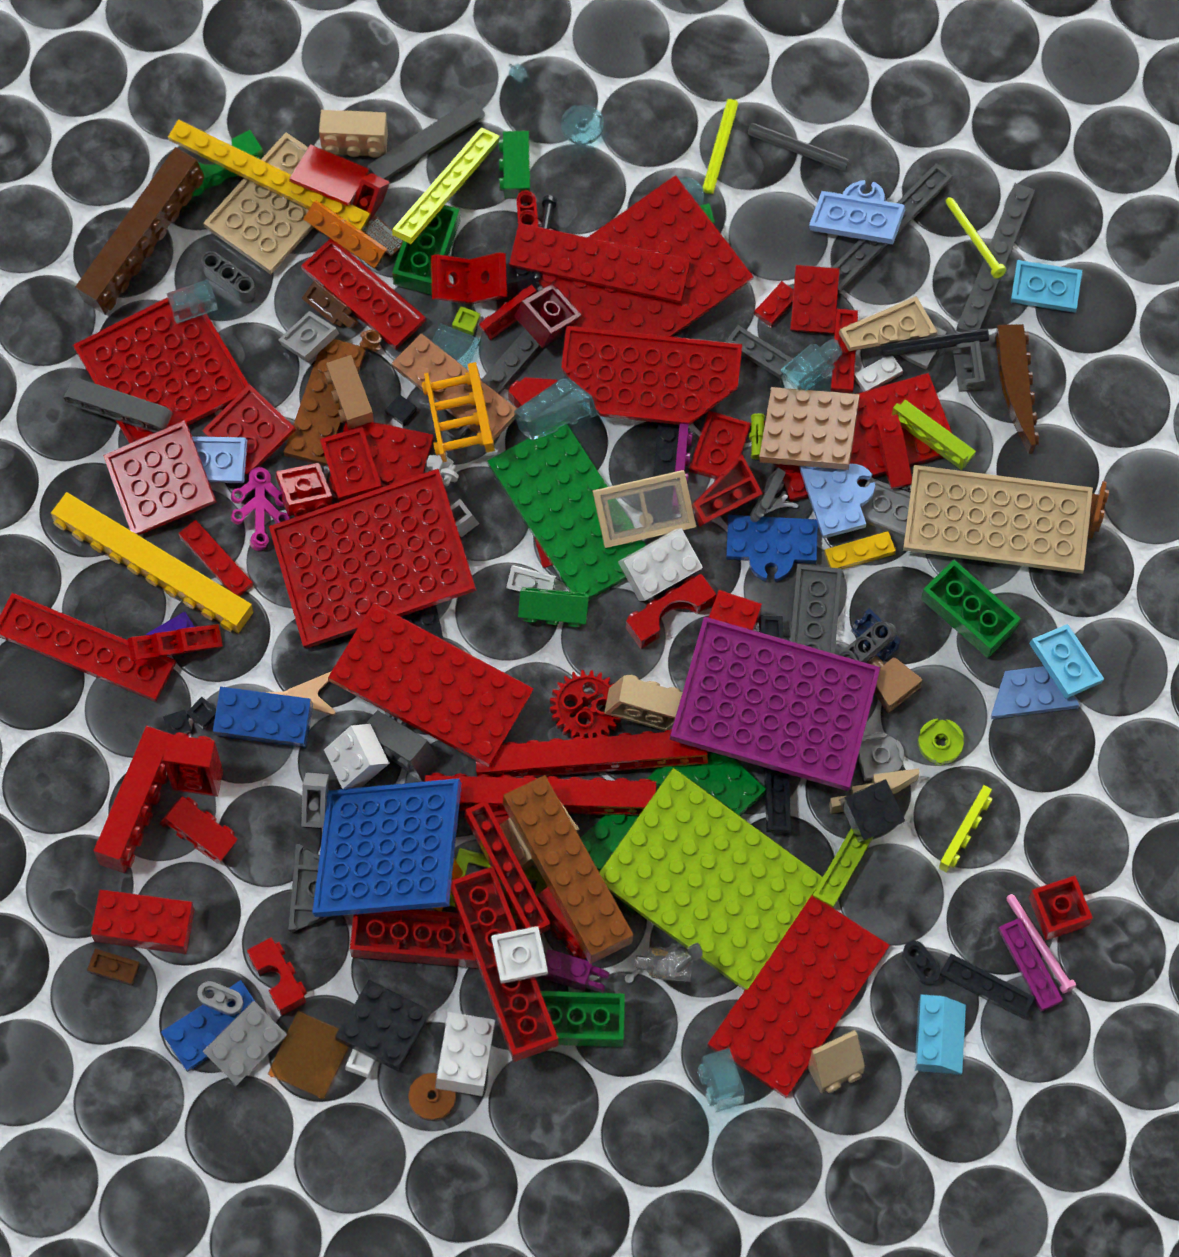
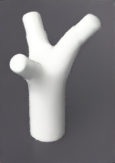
[765,491,798,514]

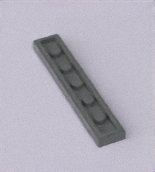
[368,98,485,180]

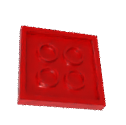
[202,384,296,476]

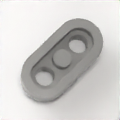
[197,981,243,1016]

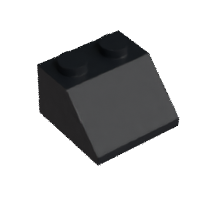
[488,263,538,310]

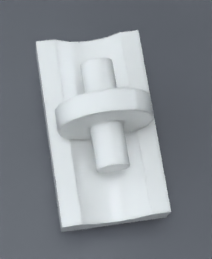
[427,452,459,486]

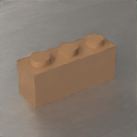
[324,355,374,429]

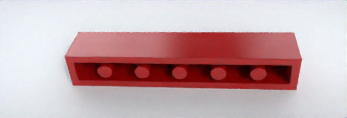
[465,800,550,934]

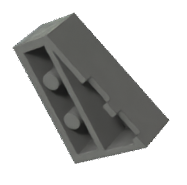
[366,710,441,782]

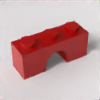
[247,937,307,1016]

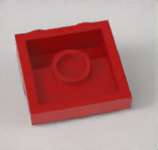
[276,463,332,517]

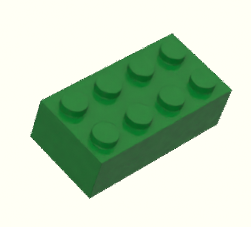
[392,198,461,295]
[921,560,1021,658]
[540,991,625,1047]

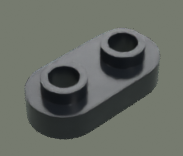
[902,941,940,985]

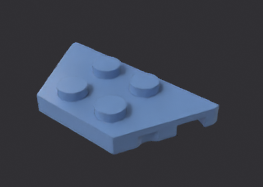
[991,666,1079,719]

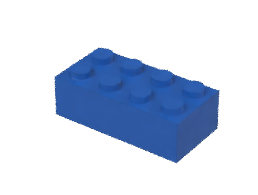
[213,686,313,748]

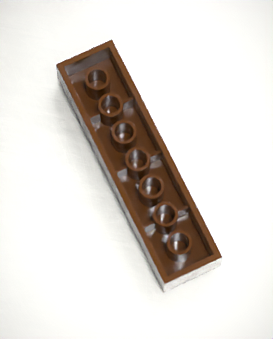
[75,147,204,315]

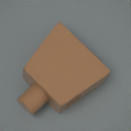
[868,656,922,713]

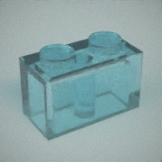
[166,279,218,323]

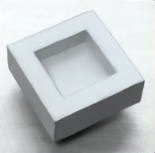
[346,1049,375,1078]

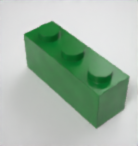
[499,131,530,199]
[518,587,589,627]

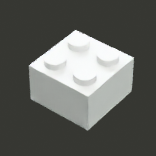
[324,724,389,789]

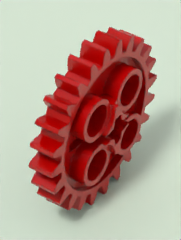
[550,670,621,740]

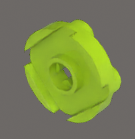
[917,719,964,766]

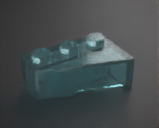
[514,376,597,440]

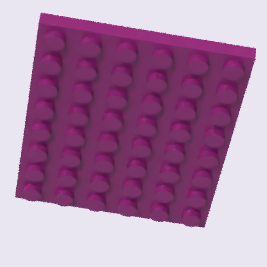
[669,617,881,791]

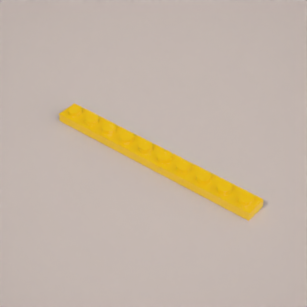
[168,119,370,231]

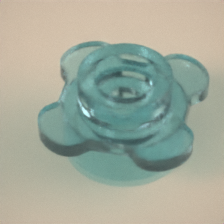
[508,63,529,82]

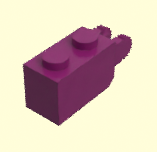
[540,949,610,992]

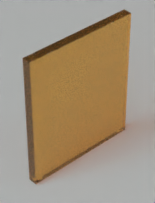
[268,1011,348,1099]

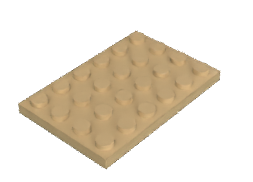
[203,132,314,274]

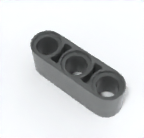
[201,251,256,303]
[839,621,897,663]

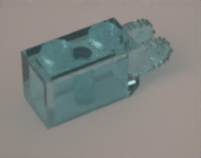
[781,339,843,391]

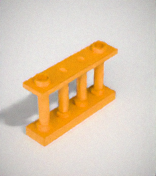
[421,362,495,462]

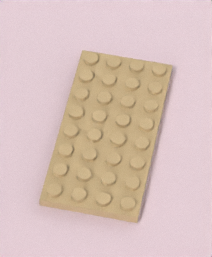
[903,465,1093,574]

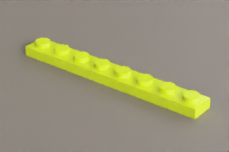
[392,128,500,244]

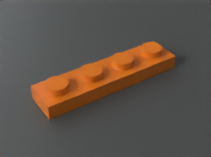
[303,200,388,268]

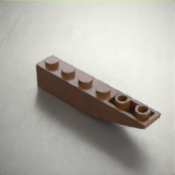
[995,324,1039,454]

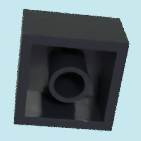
[839,779,905,842]

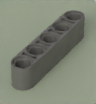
[63,378,173,433]

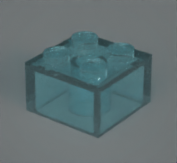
[698,1048,745,1112]

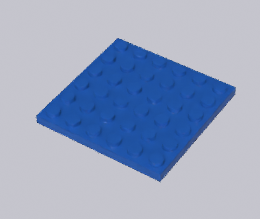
[312,778,462,917]

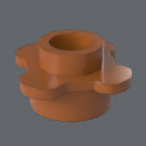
[359,330,382,352]

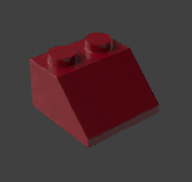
[514,284,581,348]

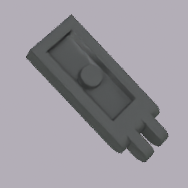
[750,468,786,522]

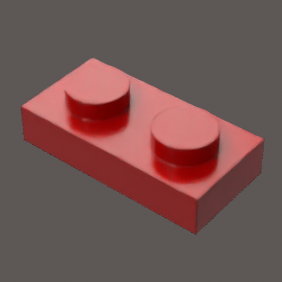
[754,281,794,327]

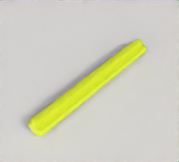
[702,99,738,194]

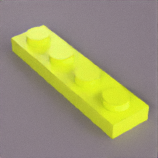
[938,785,993,873]

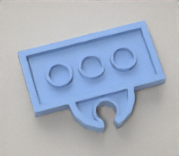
[809,180,905,244]
[799,464,875,539]

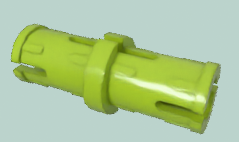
[749,413,765,460]

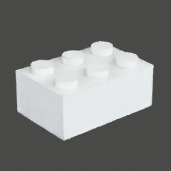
[618,528,703,601]
[435,1012,495,1096]

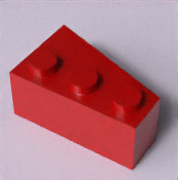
[692,454,763,527]
[159,796,237,863]

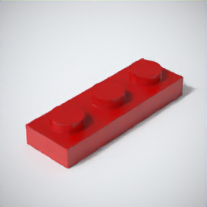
[479,285,537,340]

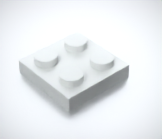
[491,927,548,983]

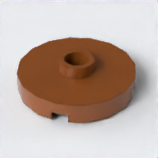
[408,1073,456,1121]

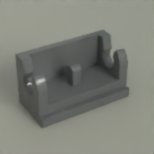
[953,341,985,392]

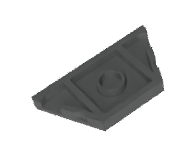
[288,844,331,932]

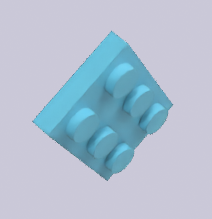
[1011,260,1082,313]
[1029,624,1104,699]

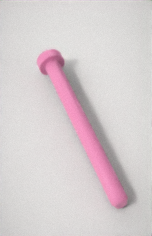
[1007,894,1076,994]

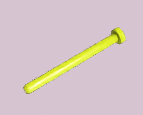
[946,197,1007,279]

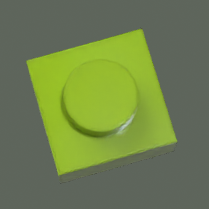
[452,306,481,336]

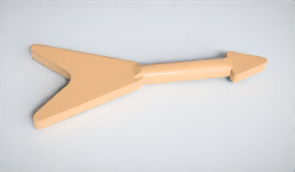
[266,672,335,716]

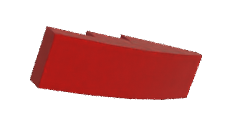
[127,624,223,661]

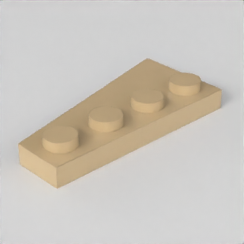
[839,296,937,351]

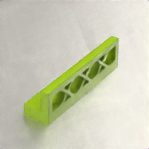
[892,400,976,470]

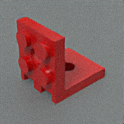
[431,252,507,304]

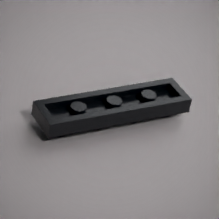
[939,953,1035,1019]

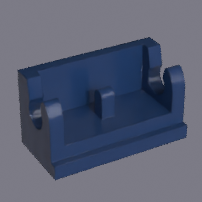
[851,608,901,662]

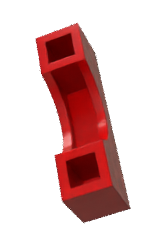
[626,574,717,649]

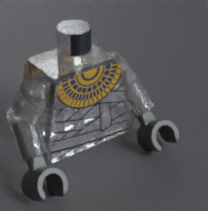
[635,942,702,982]

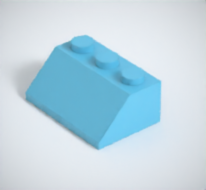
[914,994,966,1075]

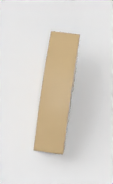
[829,768,920,814]

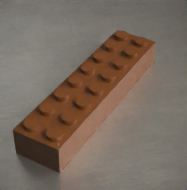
[503,775,633,964]

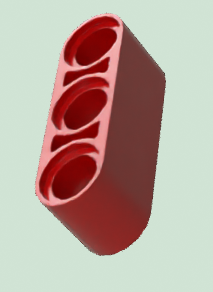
[517,191,538,227]

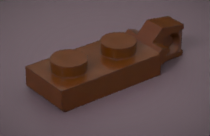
[302,281,359,329]

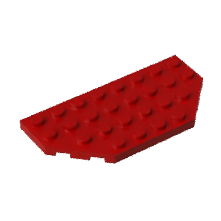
[561,326,742,425]

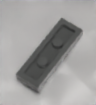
[726,325,793,379]

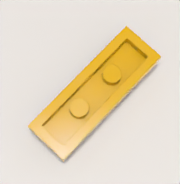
[824,531,896,569]

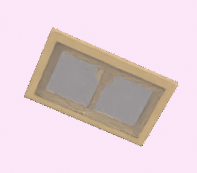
[592,470,696,548]

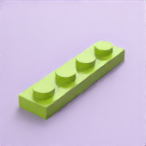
[813,828,874,908]

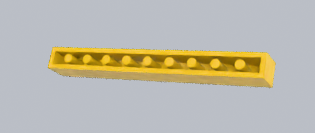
[51,492,254,634]

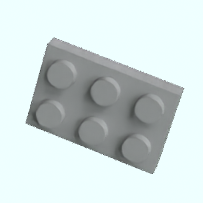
[202,1001,287,1085]

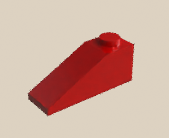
[874,414,912,489]

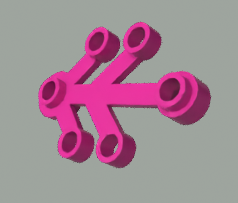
[231,467,290,551]

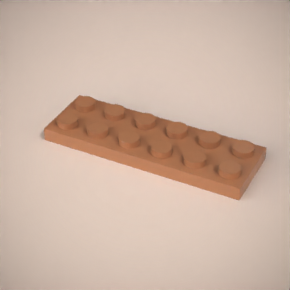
[391,333,520,441]

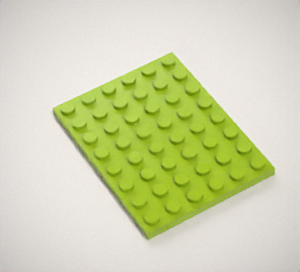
[599,768,823,991]

